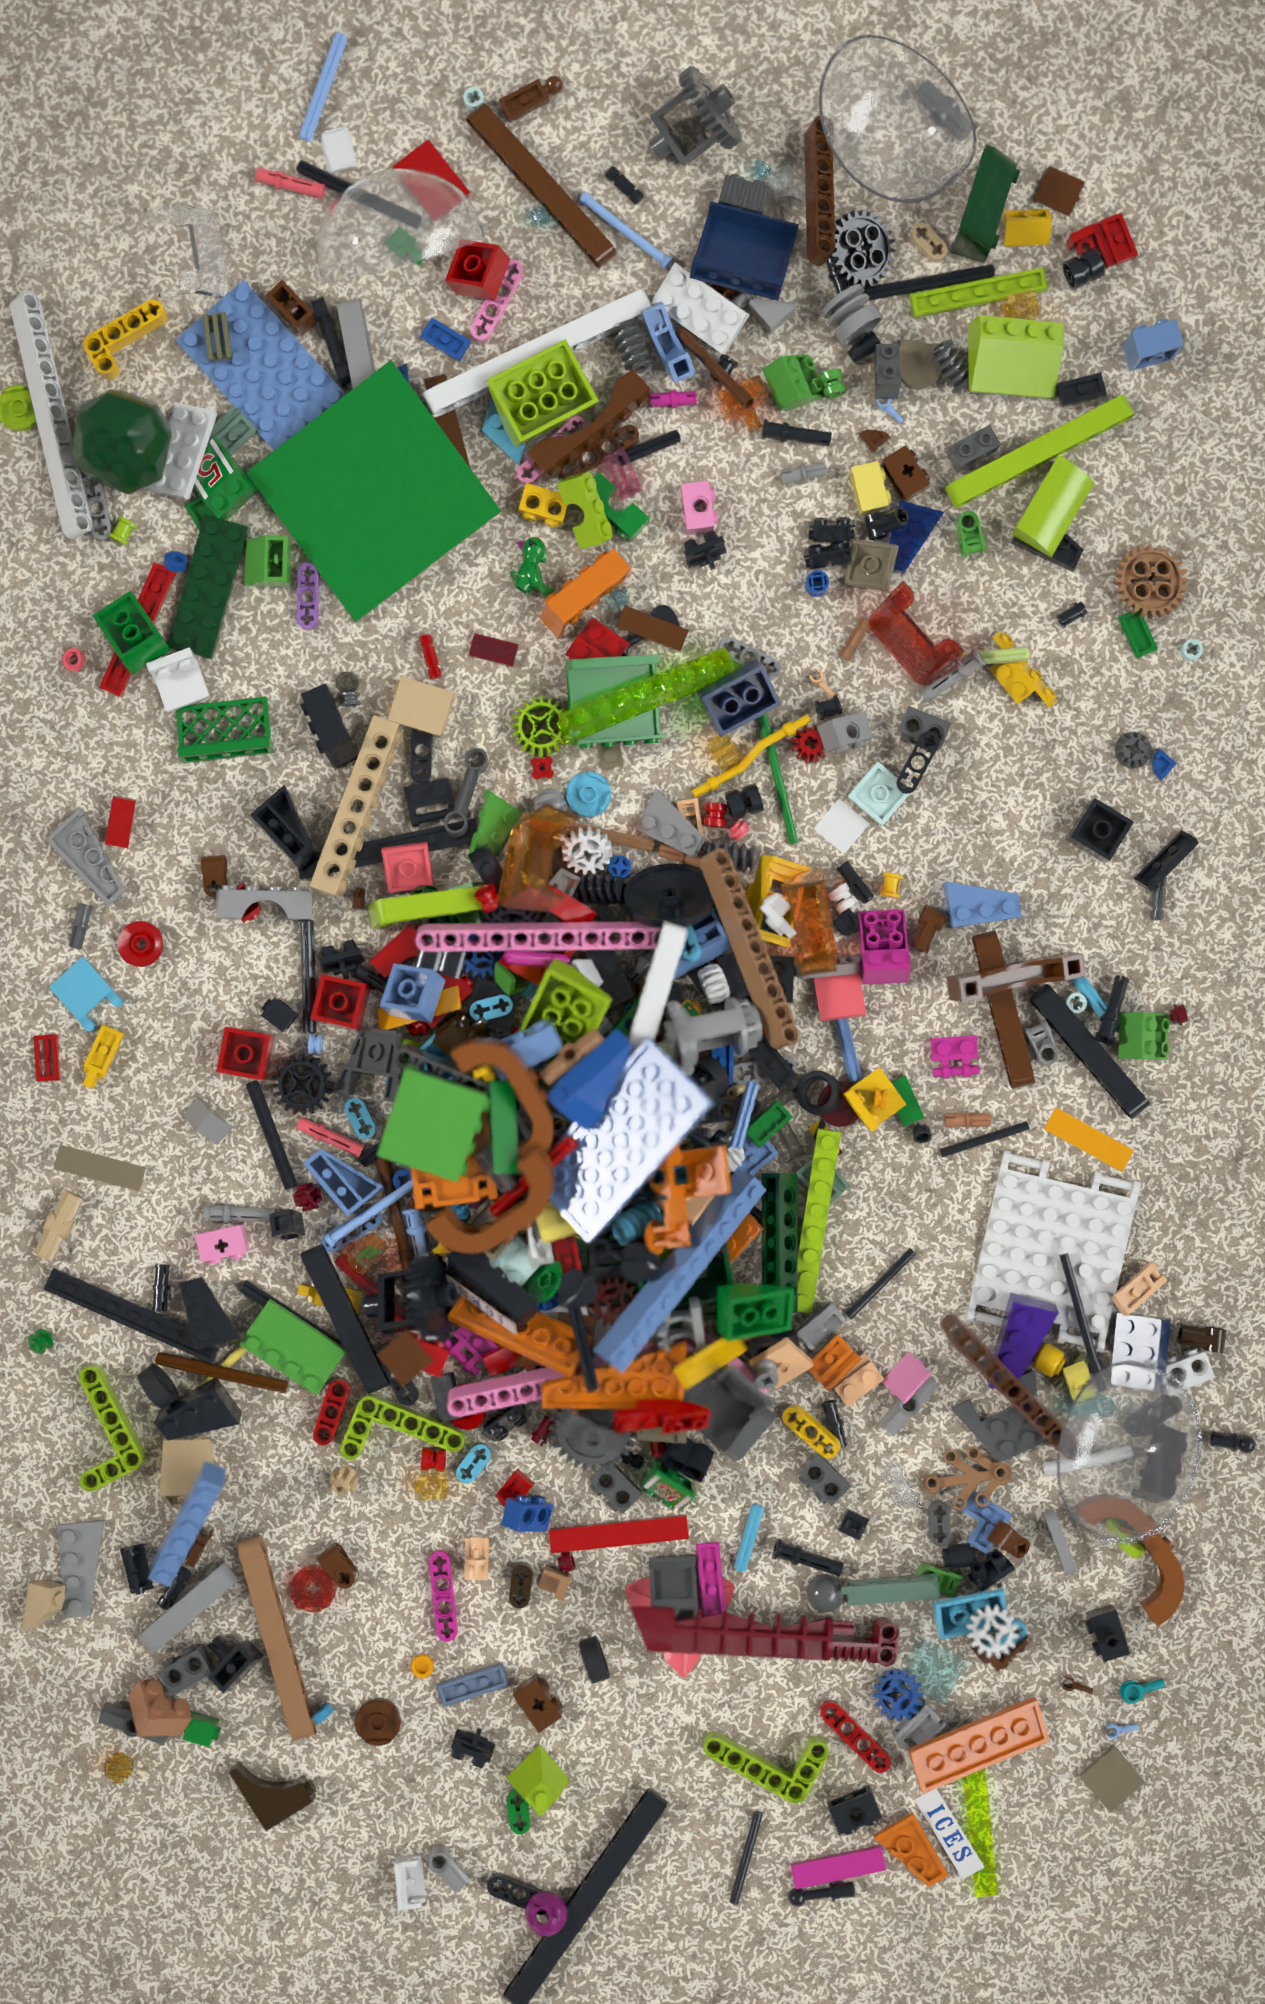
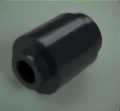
[942,1543,977,1569]

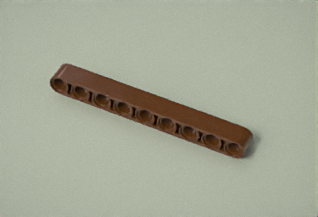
[465,103,617,269]
[940,1314,1082,1460]

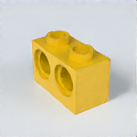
[518,483,570,528]

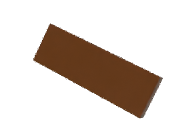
[616,605,689,653]

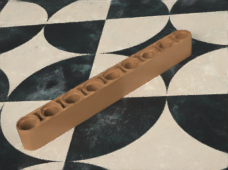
[700,848,799,1049]
[237,1535,317,1741]

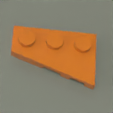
[873,1812,949,1887]

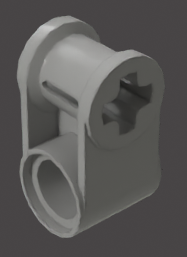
[1023,1020,1059,1066]

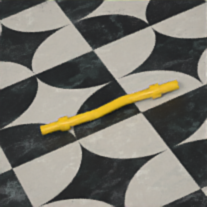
[691,714,812,798]

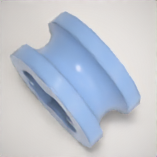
[308,1034,323,1055]

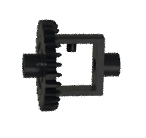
[363,1252,457,1342]

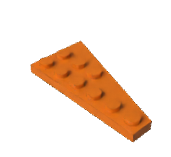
[542,1342,686,1409]

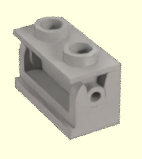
[891,1699,946,1751]

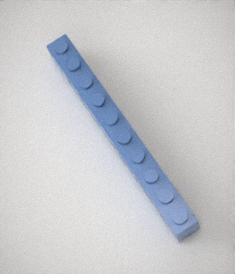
[593,1169,766,1373]

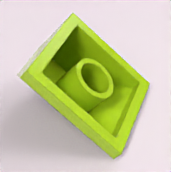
[505,1744,570,1816]

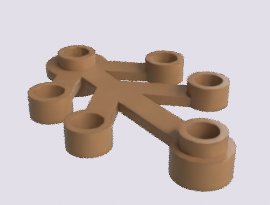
[922,1446,1012,1511]

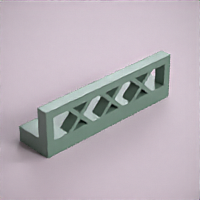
[841,1574,941,1606]

